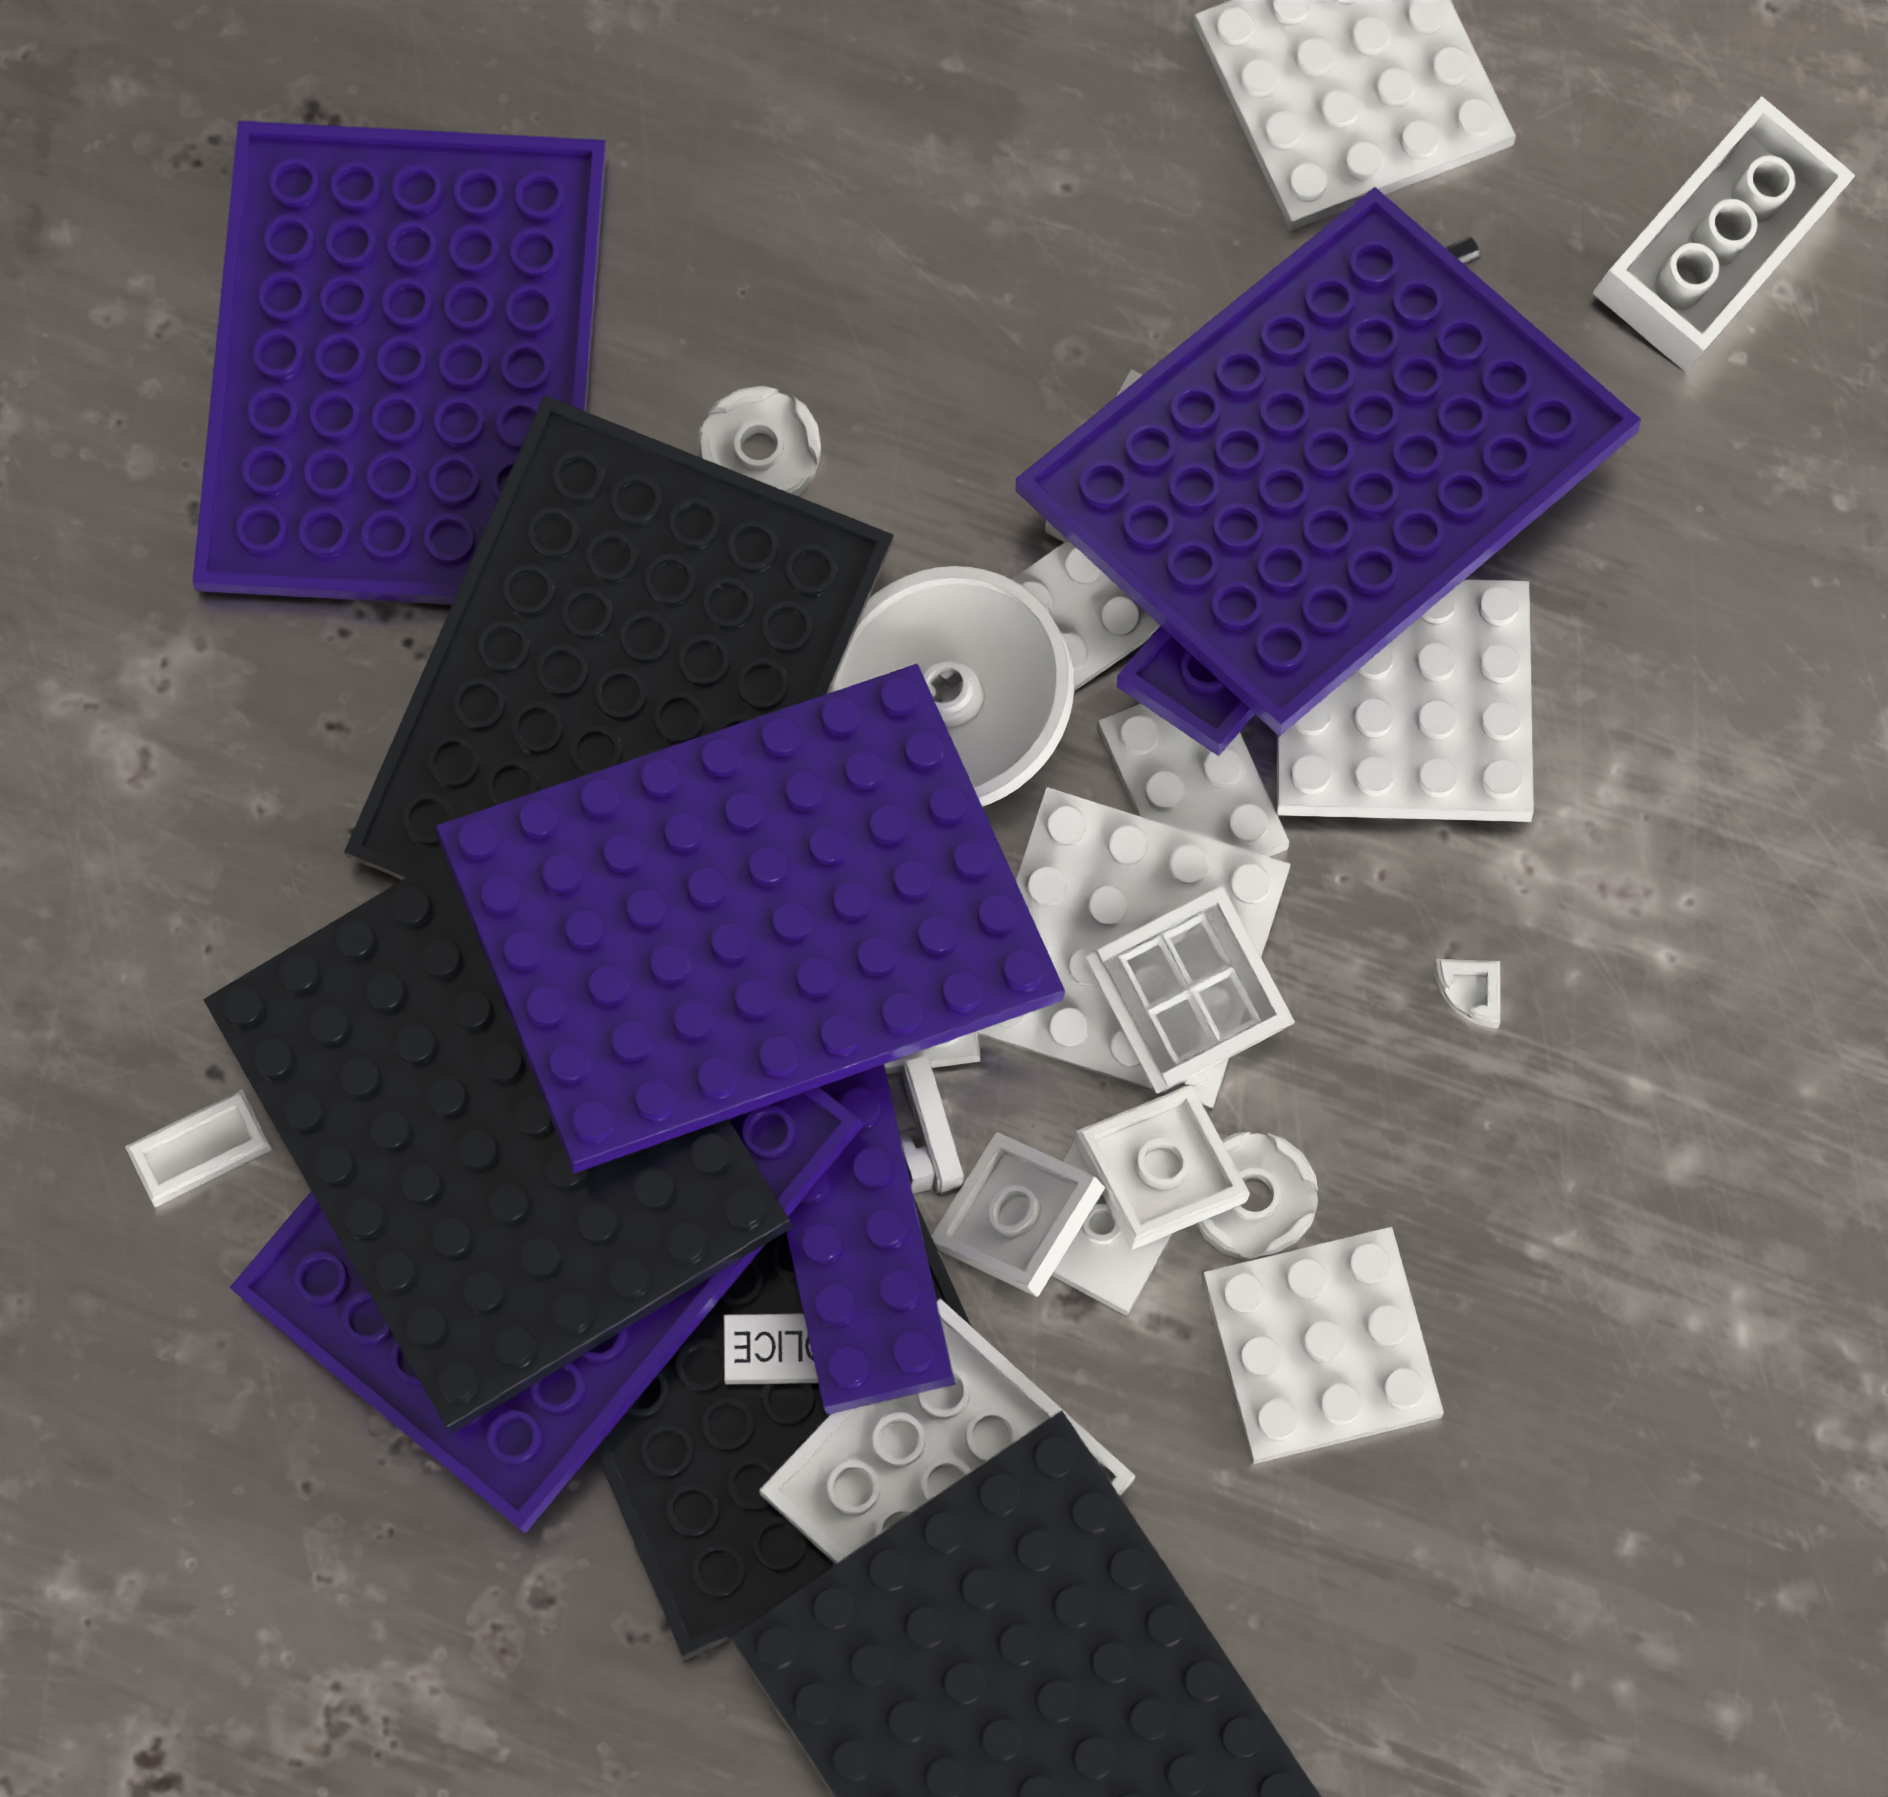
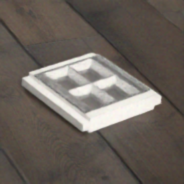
[1085,885,1295,1095]

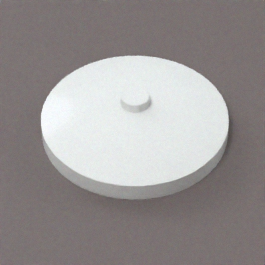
[830,566,1074,806]

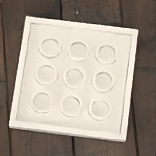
[1194,0,1516,231]
[1277,579,1534,822]
[977,787,1291,1110]
[760,1299,1135,1564]

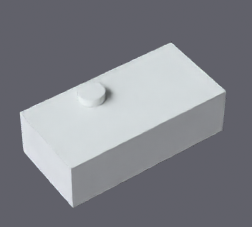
[1592,96,1856,373]

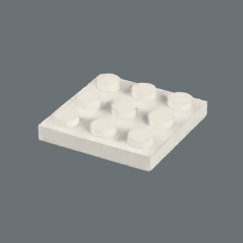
[1202,1227,1444,1464]

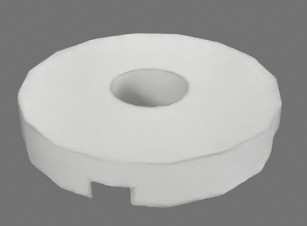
[697,386,821,496]
[1196,1132,1318,1261]

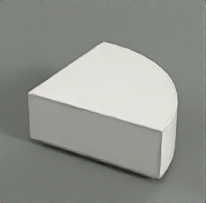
[1434,959,1500,1028]
[900,1127,935,1194]

